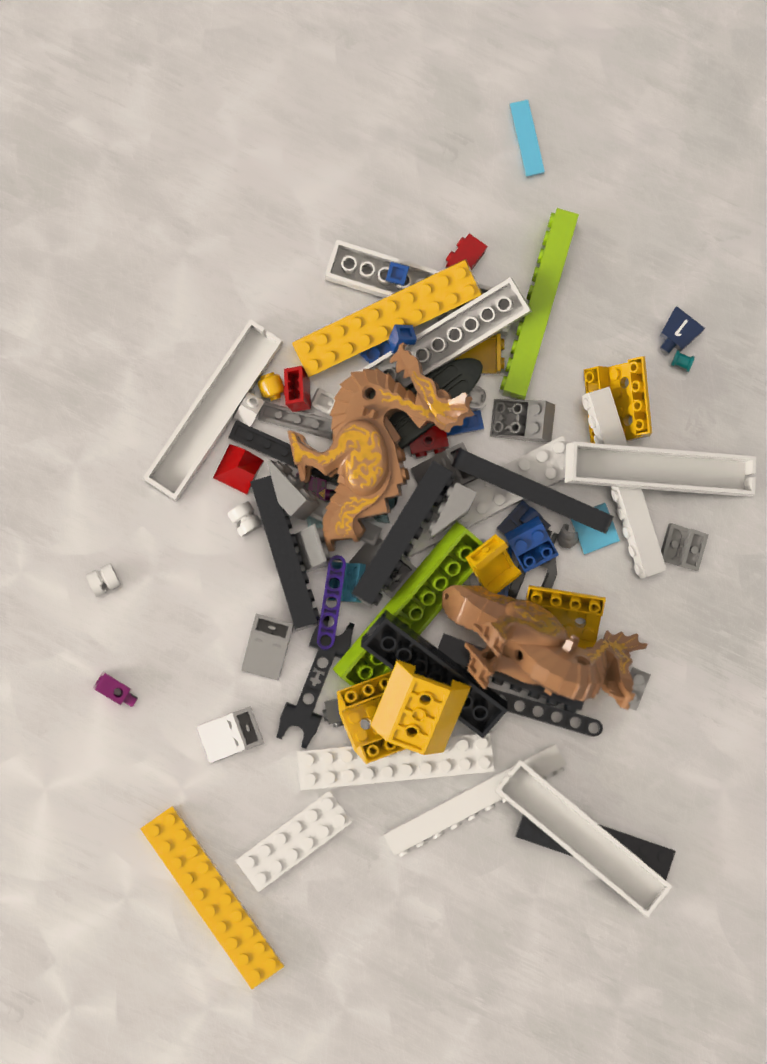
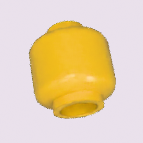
[257,372,284,401]

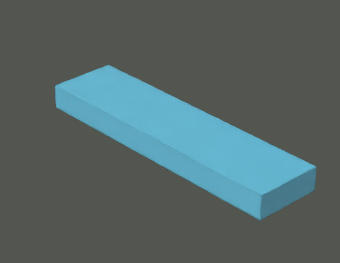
[510,100,545,177]

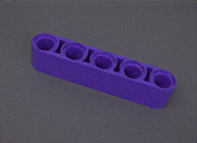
[317,555,346,650]

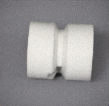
[467,384,488,411]
[228,501,263,537]
[86,563,121,597]

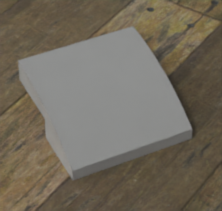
[661,523,709,571]

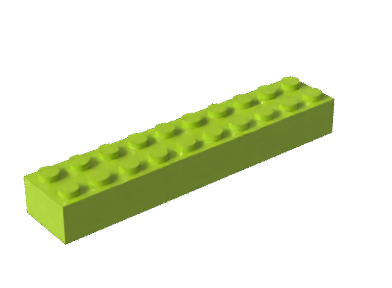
[500,208,579,400]
[333,521,483,686]

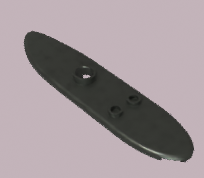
[328,358,483,483]

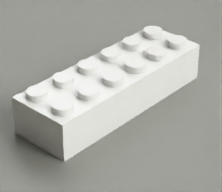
[236,791,352,892]

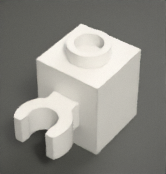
[234,389,265,427]

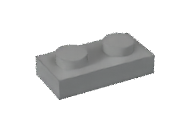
[629,667,651,710]

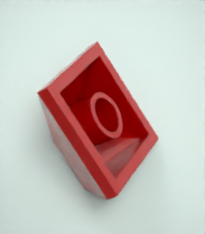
[213,444,264,495]

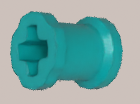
[671,350,695,373]

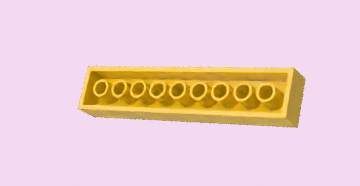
[292,259,483,377]
[140,806,285,989]

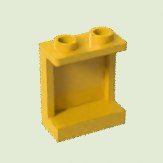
[454,334,505,374]
[465,534,522,594]

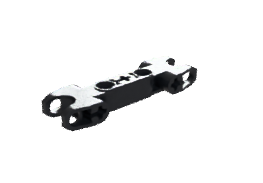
[276,617,355,749]

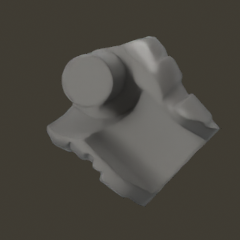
[557,524,578,549]

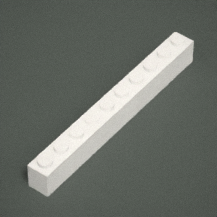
[582,386,667,578]
[384,744,566,857]

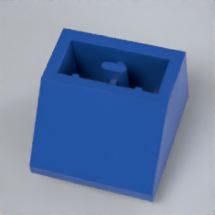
[505,516,559,573]

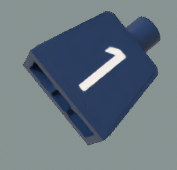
[660,306,705,355]

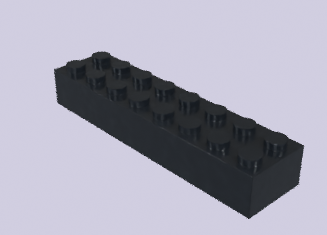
[351,460,454,608]
[250,475,320,632]
[361,610,508,738]
[438,633,585,713]
[515,814,676,881]

